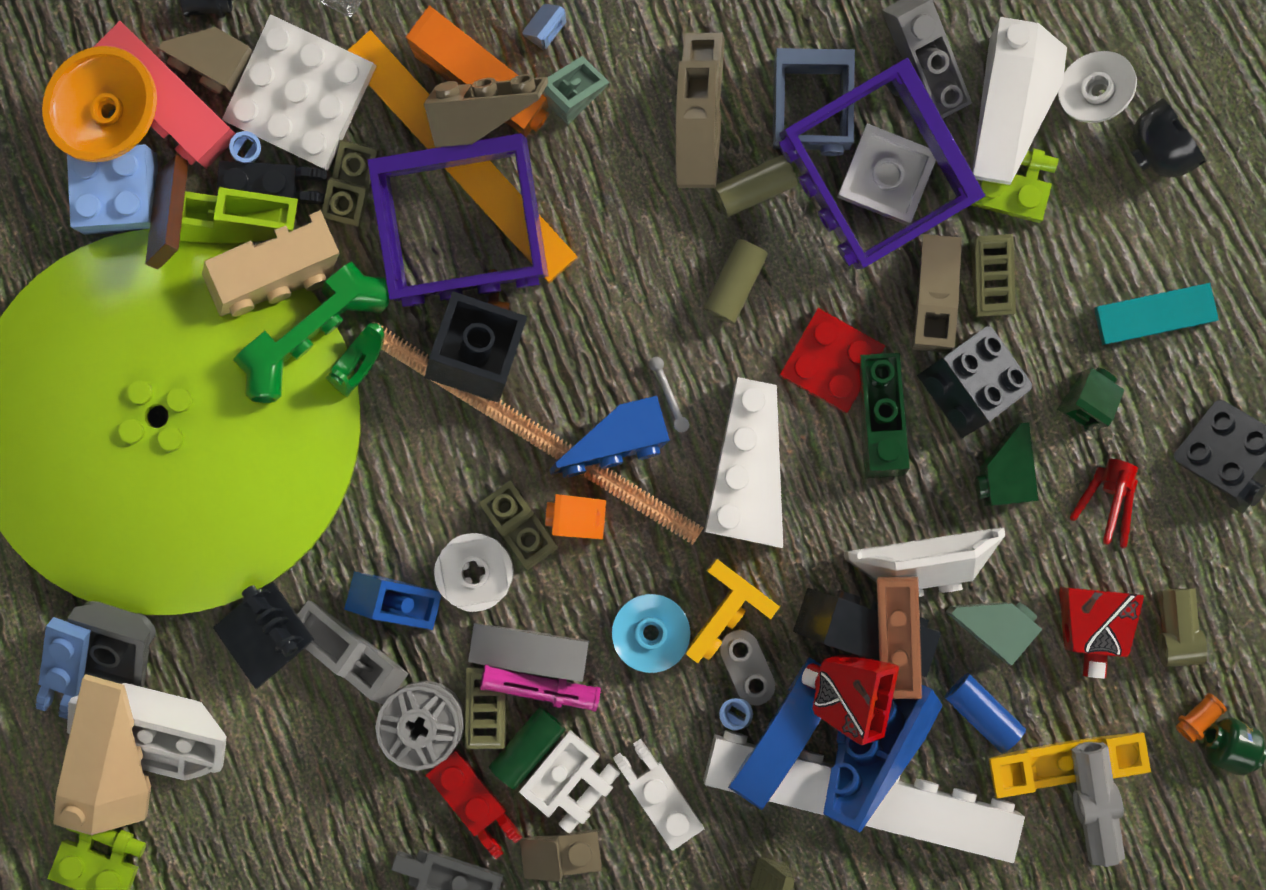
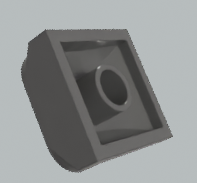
[67,601,156,687]

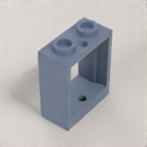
[773,48,855,156]

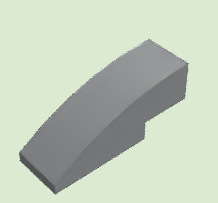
[297,600,409,704]
[468,623,589,682]

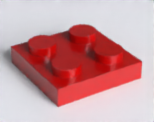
[779,308,885,414]

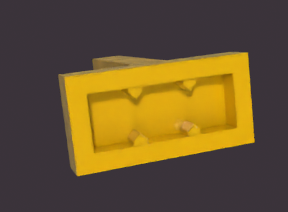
[685,558,780,663]

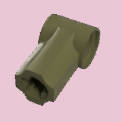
[1158,588,1208,667]

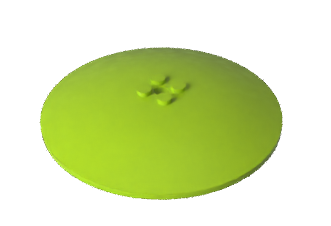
[0,229,361,615]

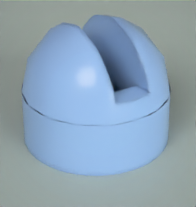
[229,131,261,163]
[719,698,753,730]

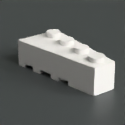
[704,377,783,548]

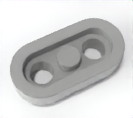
[720,629,775,705]

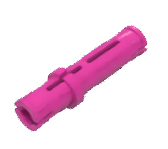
[480,665,601,712]

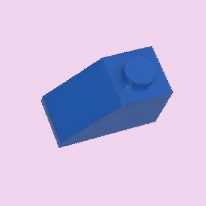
[344,571,442,630]

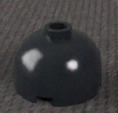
[1131,98,1206,178]

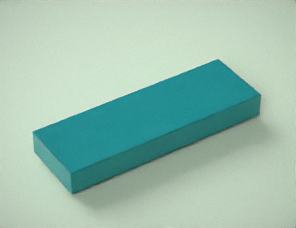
[1094,283,1219,346]

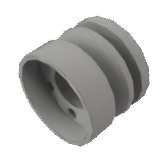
[375,680,465,771]

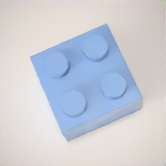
[67,144,158,235]

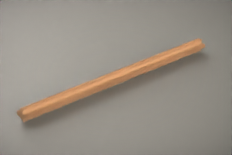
[374,322,704,545]

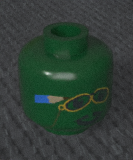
[1204,718,1266,775]

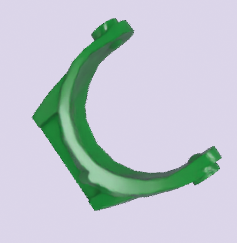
[325,323,384,397]

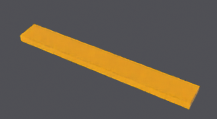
[347,30,578,284]

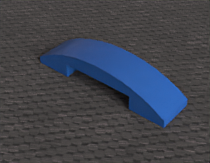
[728,657,821,810]

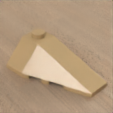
[53,674,151,835]

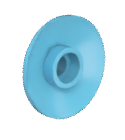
[612,594,690,673]

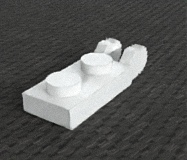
[613,739,704,851]

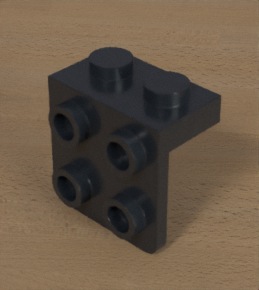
[917,326,1032,438]
[1174,400,1266,514]

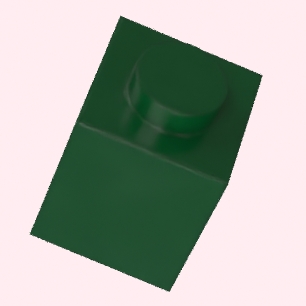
[1057,367,1124,431]
[975,422,1039,506]

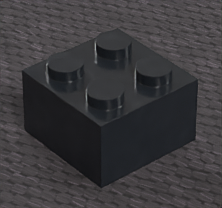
[424,291,528,403]

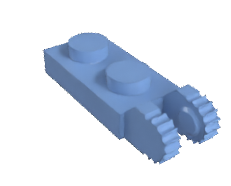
[36,617,91,720]

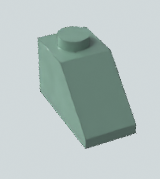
[945,602,1042,665]

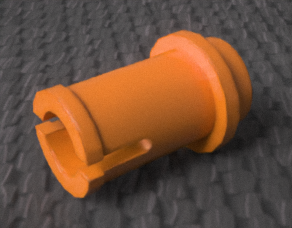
[1175,693,1227,743]

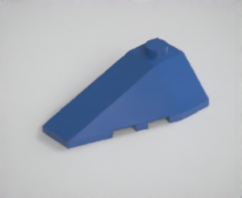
[823,685,943,833]

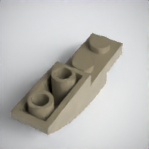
[676,32,725,188]

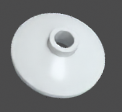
[1058,51,1137,123]

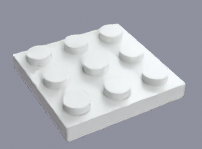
[222,14,377,171]

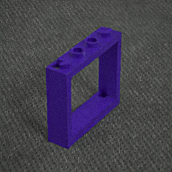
[779,57,985,269]
[367,133,549,307]

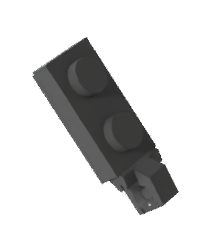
[391,849,504,890]

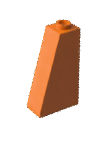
[406,5,549,137]

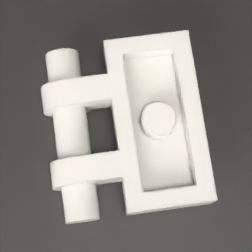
[519,730,620,834]

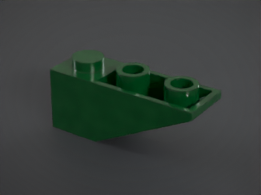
[860,353,910,479]

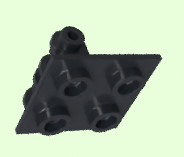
[213,581,314,689]

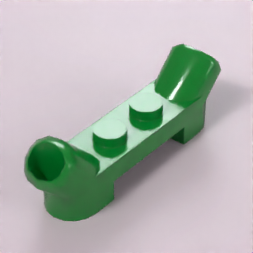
[233,261,389,403]

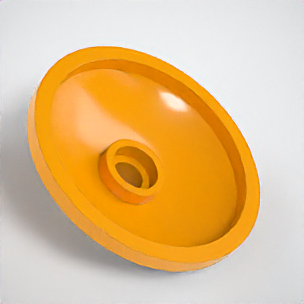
[42,46,157,162]

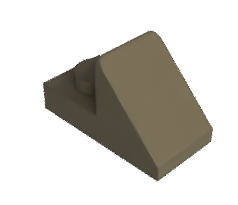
[520,829,602,881]

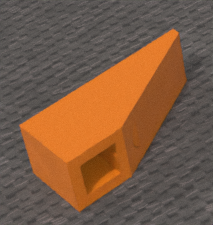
[545,494,607,539]

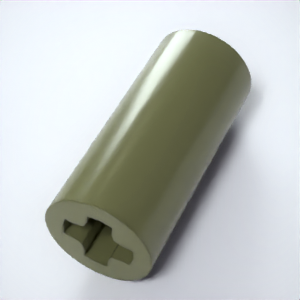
[713,154,798,218]
[703,239,768,324]

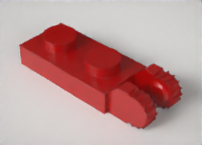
[426,749,523,859]

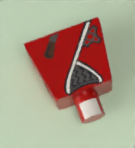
[1059,587,1144,678]
[802,654,899,745]

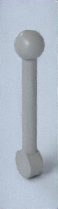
[649,356,689,432]

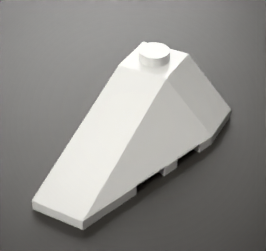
[972,17,1067,185]

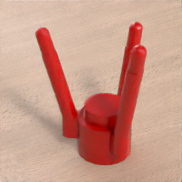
[1070,458,1139,549]

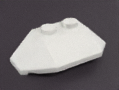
[844,528,1005,597]
[67,683,227,781]

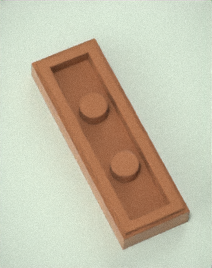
[877,577,922,699]

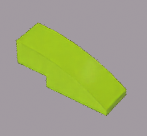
[180,187,298,244]

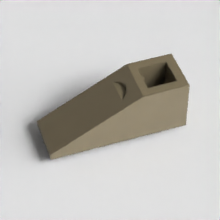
[424,74,548,147]
[912,234,962,353]

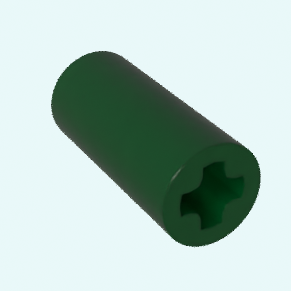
[488,706,566,790]

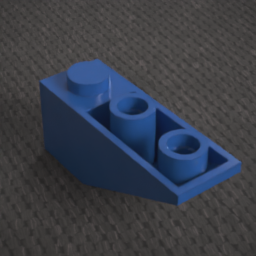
[549,396,670,478]

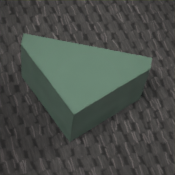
[542,56,610,125]

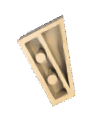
[202,210,339,317]

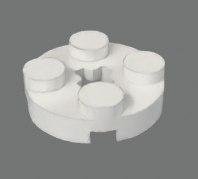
[434,533,514,612]

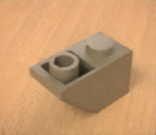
[158,27,253,95]

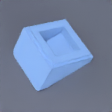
[522,4,566,50]

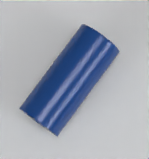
[944,673,1026,754]

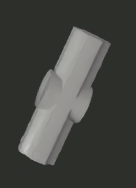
[1071,741,1125,867]

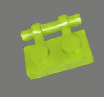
[971,148,1059,223]
[47,828,146,890]

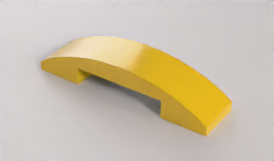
[989,732,1151,799]

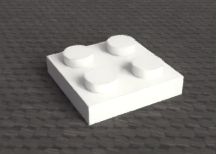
[837,123,936,226]

